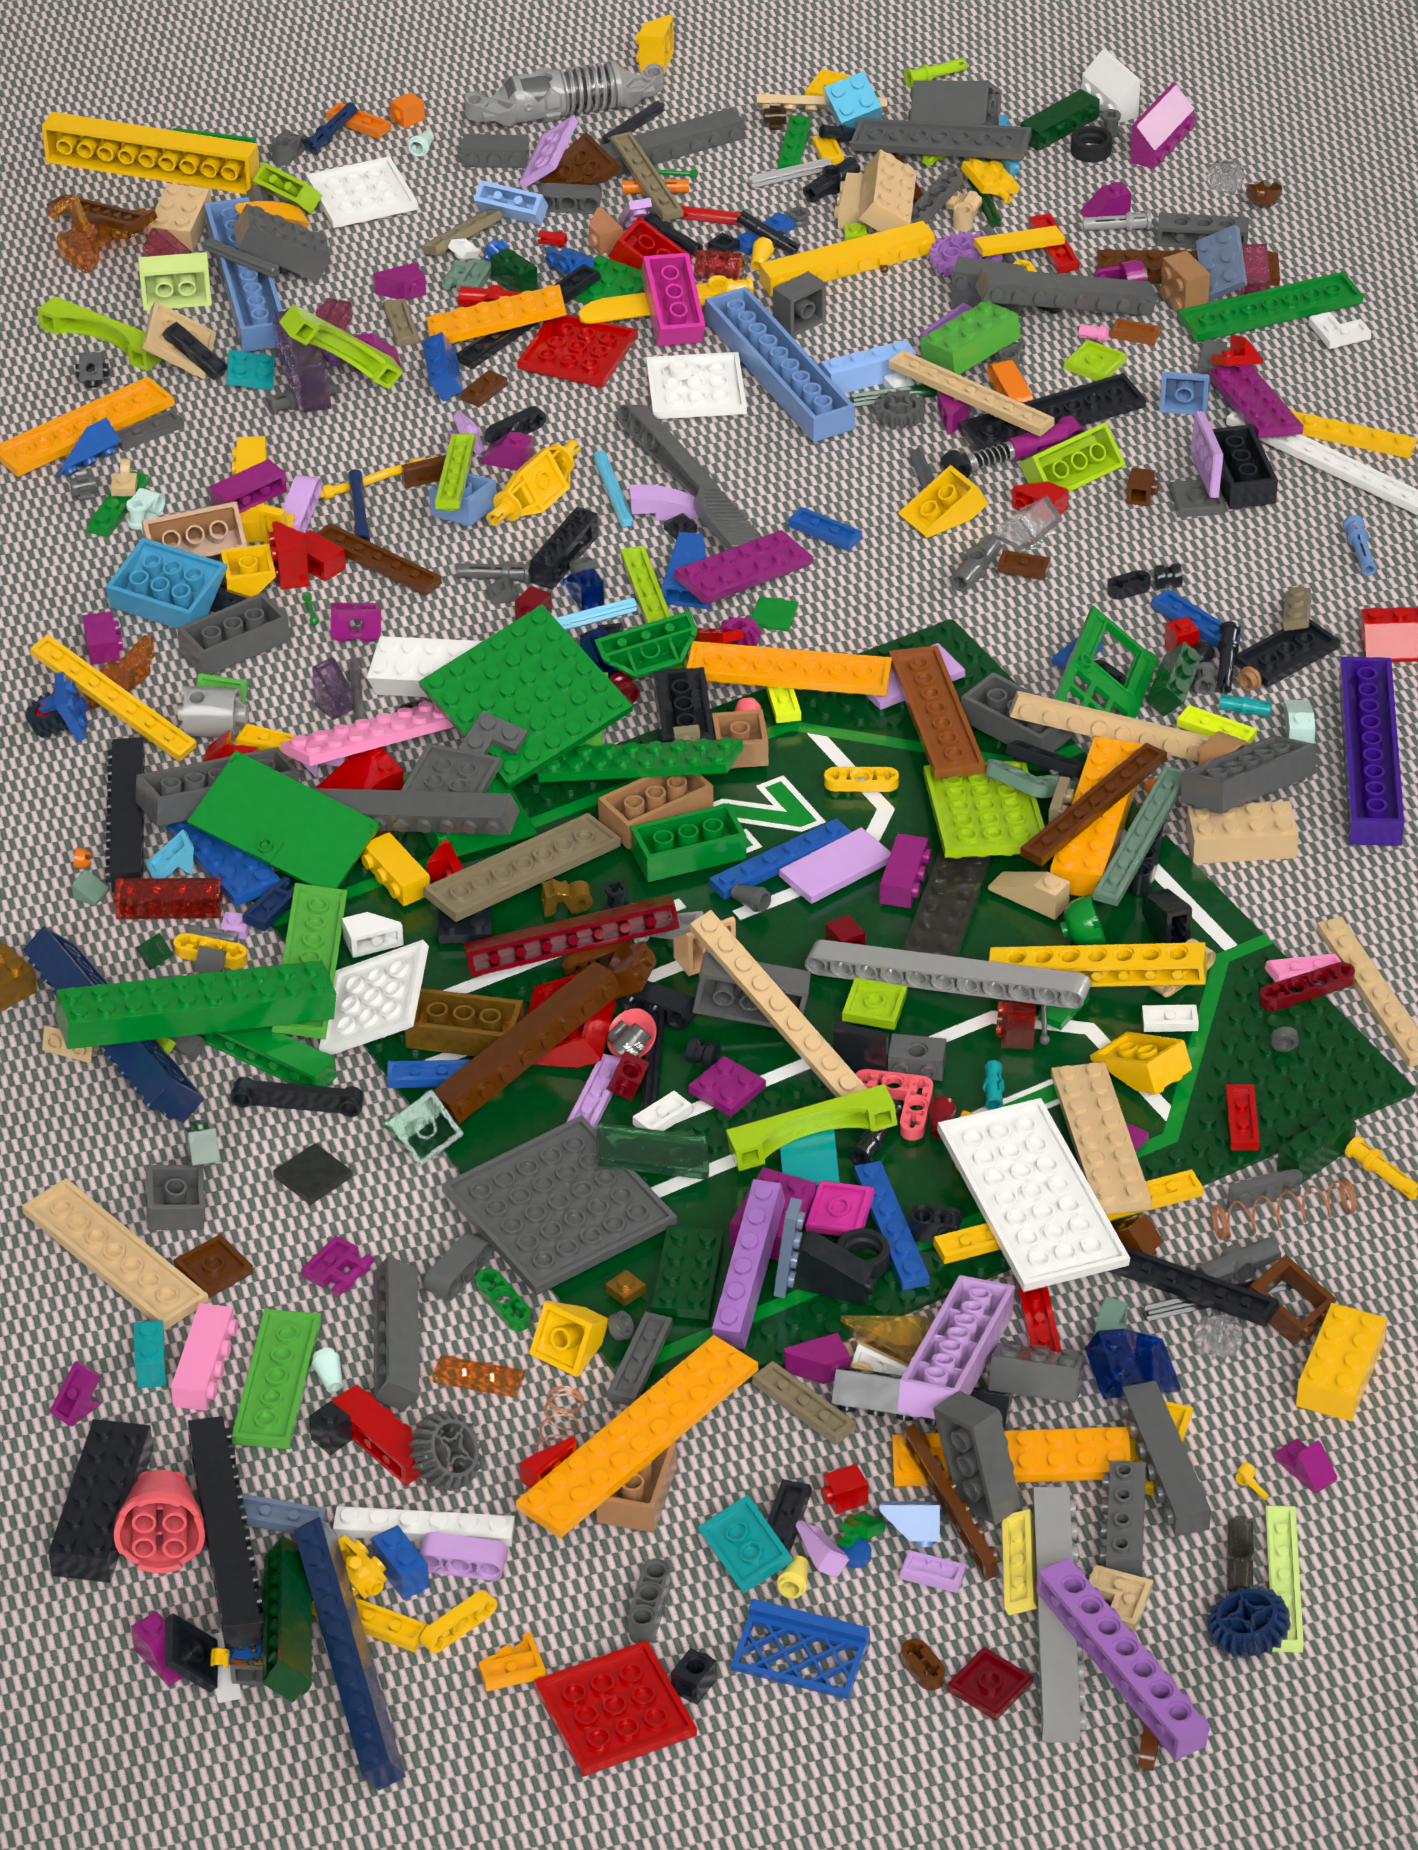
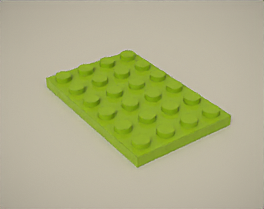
[923,761,1045,859]

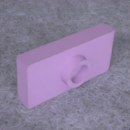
[453,411,484,455]
[900,1550,967,1593]

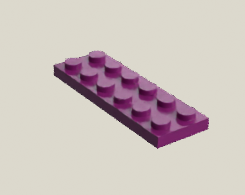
[1208,364,1303,438]
[673,530,814,605]

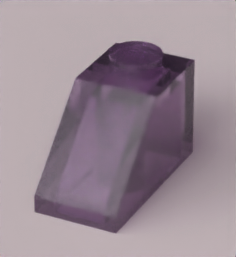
[312,657,353,720]

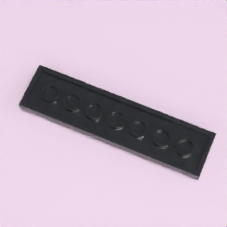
[958,373,1146,452]

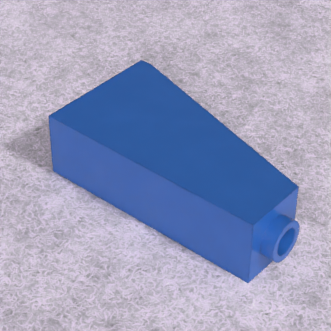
[662,532,712,609]

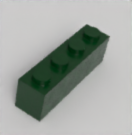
[1020,89,1100,151]

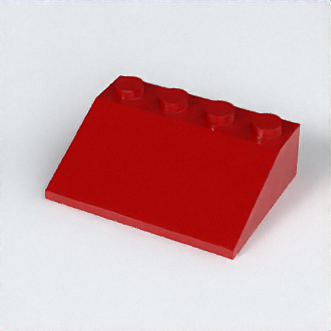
[527,965,616,1068]

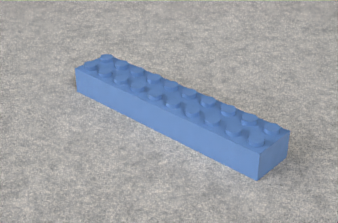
[204,197,288,352]
[705,286,855,442]

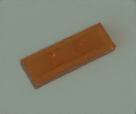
[432,1355,525,1398]

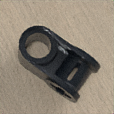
[909,1204,963,1242]

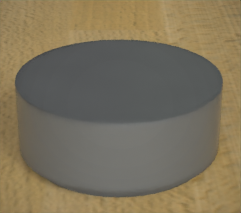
[569,557,594,574]
[1271,1027,1299,1052]
[608,1311,634,1341]

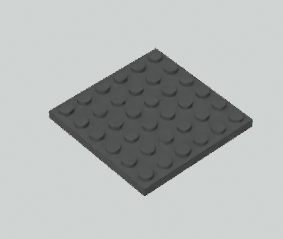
[442,1115,677,1296]

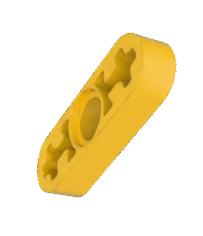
[824,767,899,792]
[173,933,248,969]
[420,1590,497,1654]

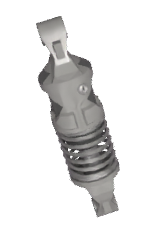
[465,60,664,127]

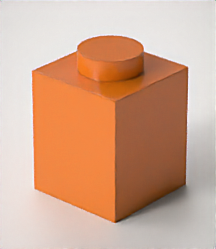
[390,92,425,129]

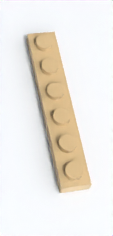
[757,94,888,113]

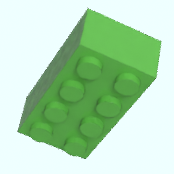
[920,301,1021,375]

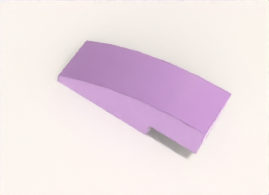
[630,484,699,521]

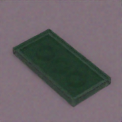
[596,1122,709,1180]

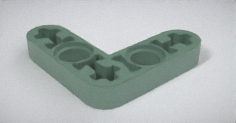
[985,759,1080,798]

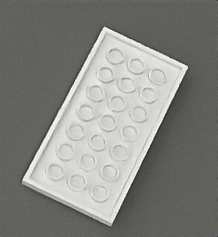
[937,1098,1130,1292]

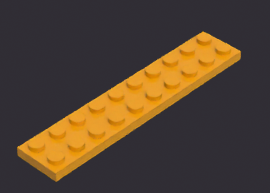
[516,1335,758,1539]

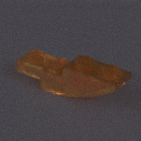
[84,635,155,710]

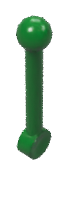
[655,167,698,178]
[302,592,319,625]

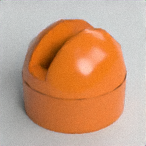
[73,847,93,869]

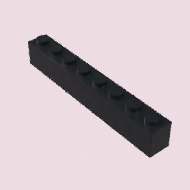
[105,737,145,893]

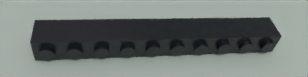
[188,1416,263,1649]

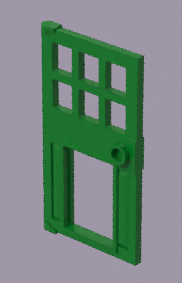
[1053,606,1159,719]

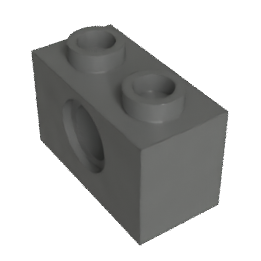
[888,1033,946,1081]

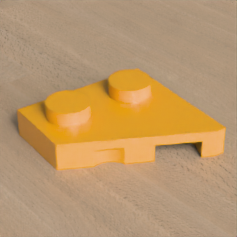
[478,1632,546,1691]

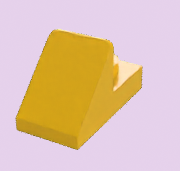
[259,505,295,548]

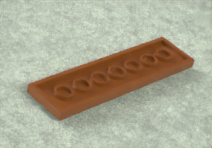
[889,645,986,779]

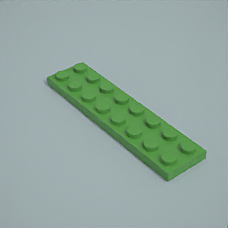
[272,883,347,1040]

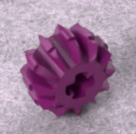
[719,615,760,646]

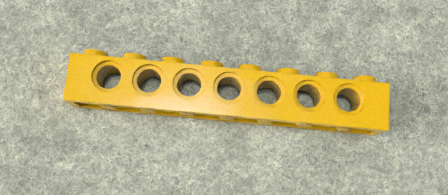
[989,942,1208,987]

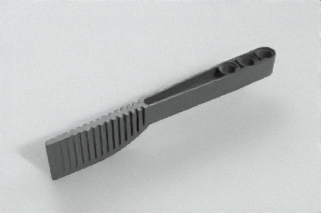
[617,405,763,549]

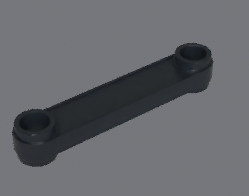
[230,1077,364,1117]

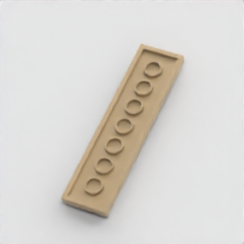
[1051,1062,1152,1214]
[22,1178,209,1331]

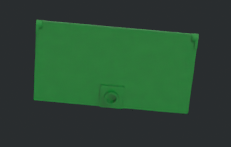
[187,751,381,889]

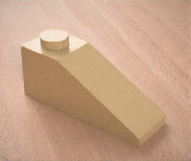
[988,872,1070,920]

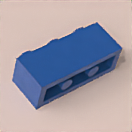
[422,332,463,401]

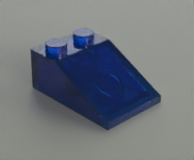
[1085,1329,1181,1399]

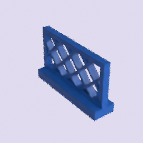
[731,1598,871,1700]

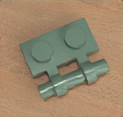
[442,258,491,291]

